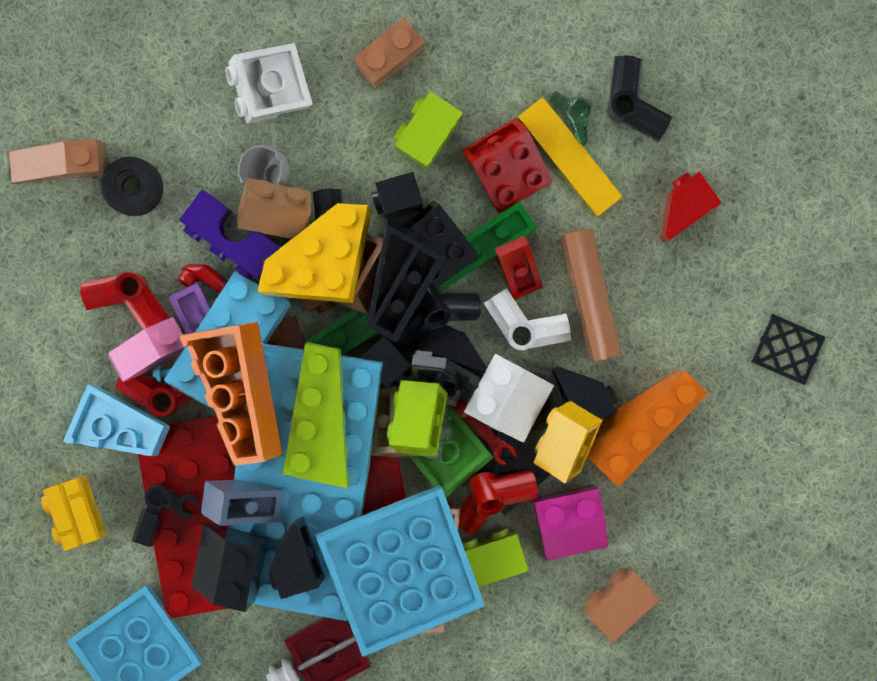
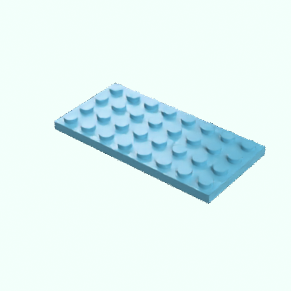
[229,343,383,621]

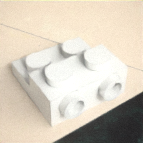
[225,43,313,124]

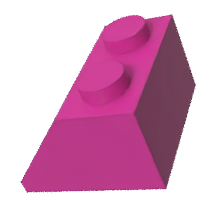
[532,485,608,561]

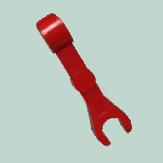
[453,399,517,466]

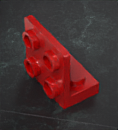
[461,118,552,213]

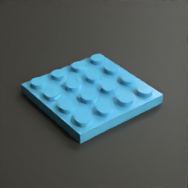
[315,485,485,657]

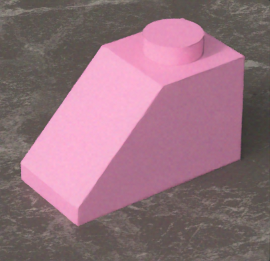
[108,317,185,383]

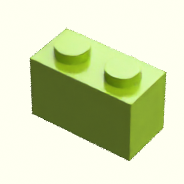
[393,91,463,170]
[387,380,448,457]
[462,527,529,588]

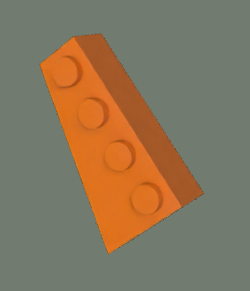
[179,321,283,466]

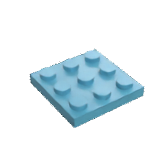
[67,584,203,681]

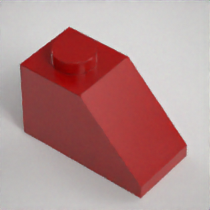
[660,171,722,242]

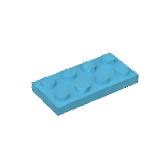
[164,272,291,410]

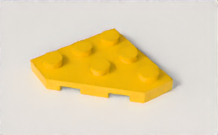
[258,203,372,303]

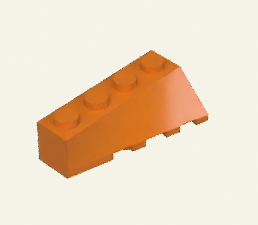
[587,370,709,487]

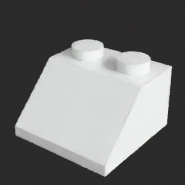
[464,354,554,443]

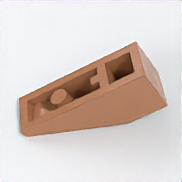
[9,139,107,184]

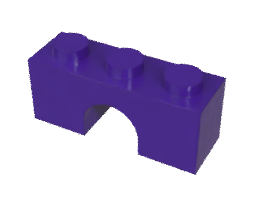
[179,189,281,280]

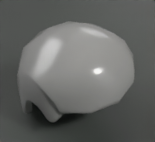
[238,144,290,186]

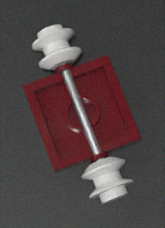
[266,617,371,681]

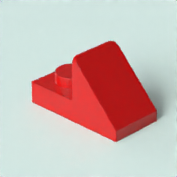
[495,236,543,300]

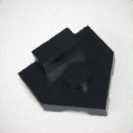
[411,350,480,398]

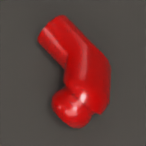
[178,264,228,294]

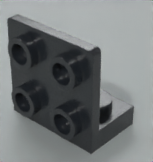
[403,201,478,287]

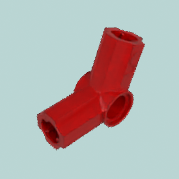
[80,272,170,330]
[114,373,193,417]
[459,470,538,534]

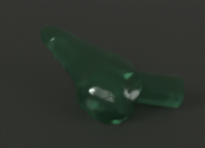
[549,91,591,146]

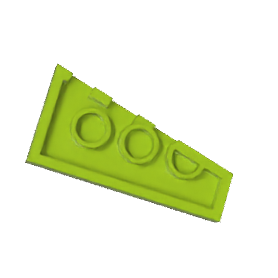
[282,342,350,489]

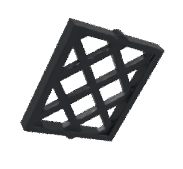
[752,314,826,385]

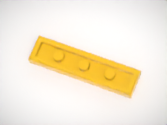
[517,97,623,217]

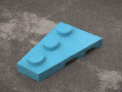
[63,384,170,456]

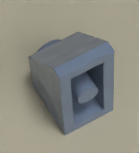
[201,480,283,526]

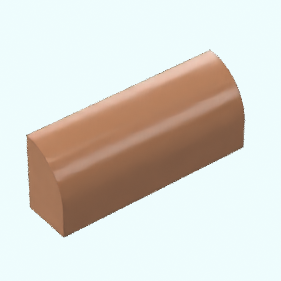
[560,229,622,362]

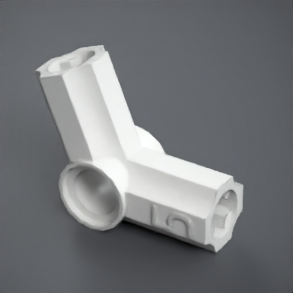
[483,288,571,350]

